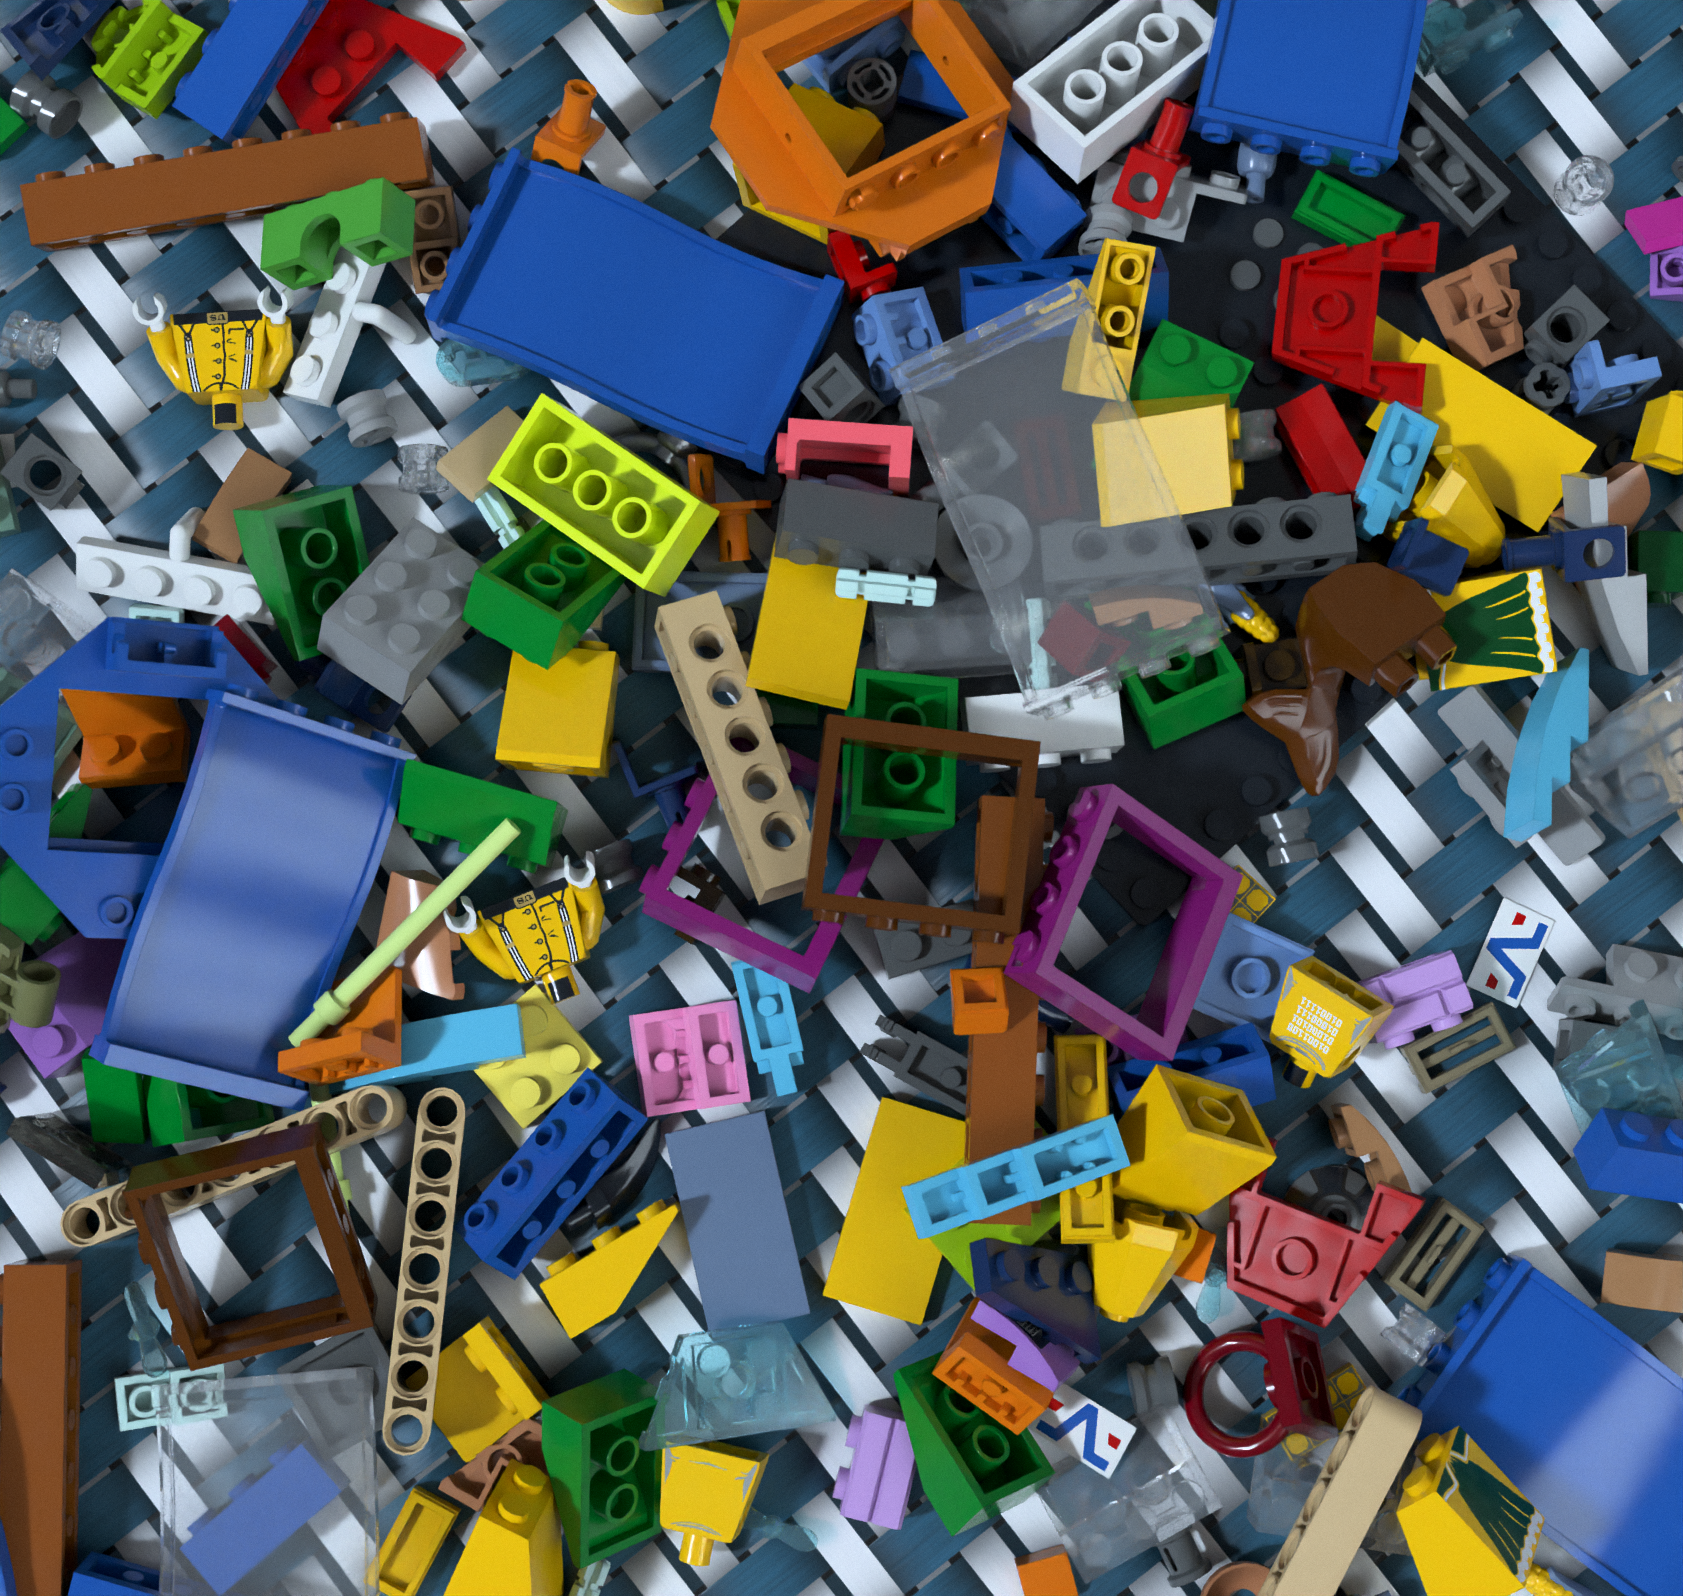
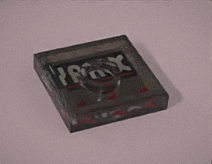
[6,1112,133,1190]

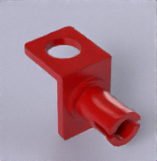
[1112,97,1195,220]

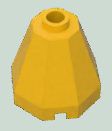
[1382,445,1505,568]
[1087,1194,1199,1322]

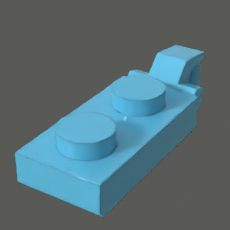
[1353,401,1439,542]
[731,960,804,1097]

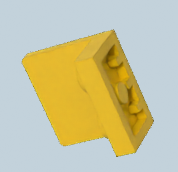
[406,1315,550,1462]

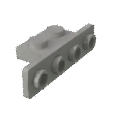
[1089,148,1248,242]
[1438,684,1605,866]
[1547,943,1683,1040]

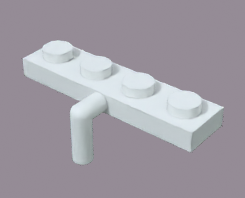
[283,246,417,408]
[76,507,275,625]

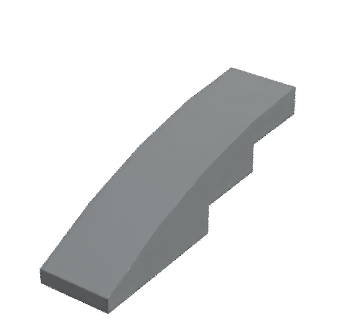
[1561,472,1648,676]

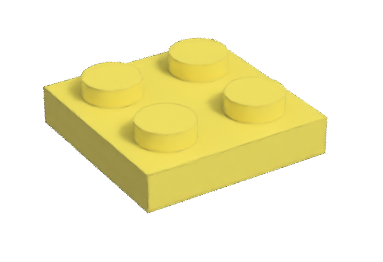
[474,984,603,1129]

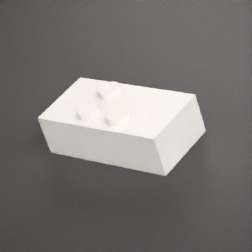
[1008,0,1214,184]

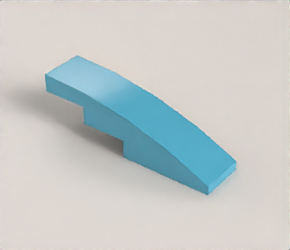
[1503,647,1589,842]
[329,1003,526,1095]
[901,1114,1131,1239]

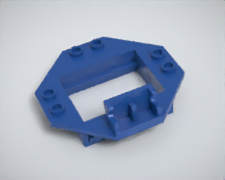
[0,617,278,939]

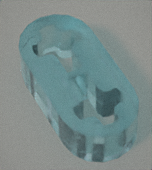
[436,339,530,387]

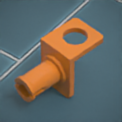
[530,79,606,176]
[688,454,772,562]

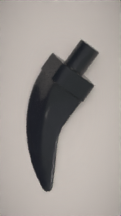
[564,1119,661,1231]

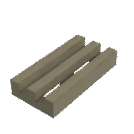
[1399,1002,1517,1094]
[1380,1197,1485,1312]

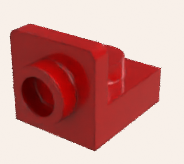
[827,231,897,304]

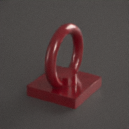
[1183,1317,1339,1458]

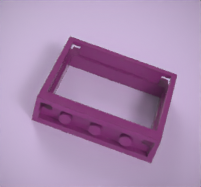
[639,737,885,994]
[1004,784,1243,1061]

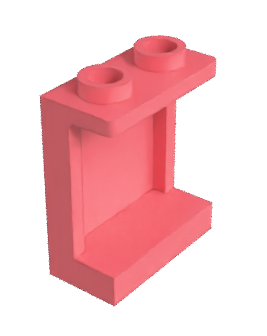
[776,418,913,497]

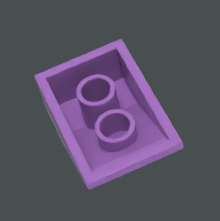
[8,932,127,1079]

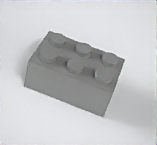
[317,517,484,705]

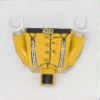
[132,286,295,430]
[442,851,605,1005]

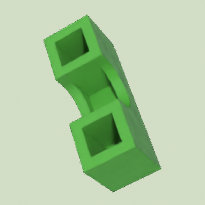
[260,177,415,290]

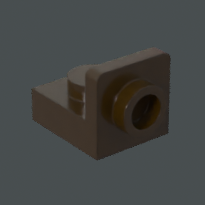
[1234,638,1307,700]
[674,863,726,946]

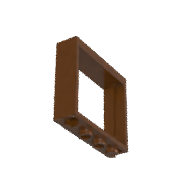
[801,714,1041,944]
[122,1121,378,1371]

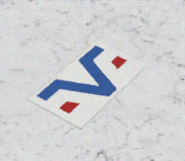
[1466,898,1555,1008]
[1027,1383,1137,1479]

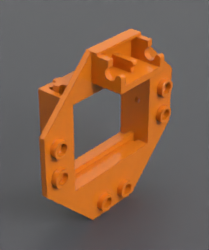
[710,0,1015,262]

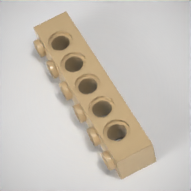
[654,590,828,905]

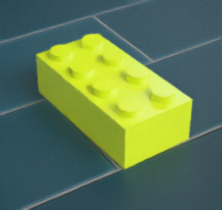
[487,393,720,597]

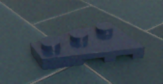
[0,0,116,81]
[969,1238,1102,1364]

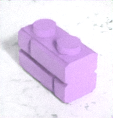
[1356,950,1474,1049]
[832,1404,917,1530]

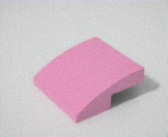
[629,1000,751,1117]

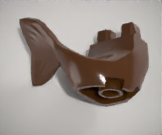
[1242,562,1457,796]

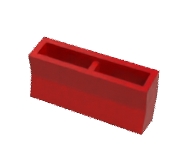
[1270,383,1366,513]

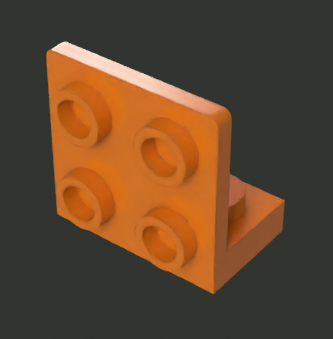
[61,689,191,789]
[278,965,402,1086]
[932,1297,1054,1435]

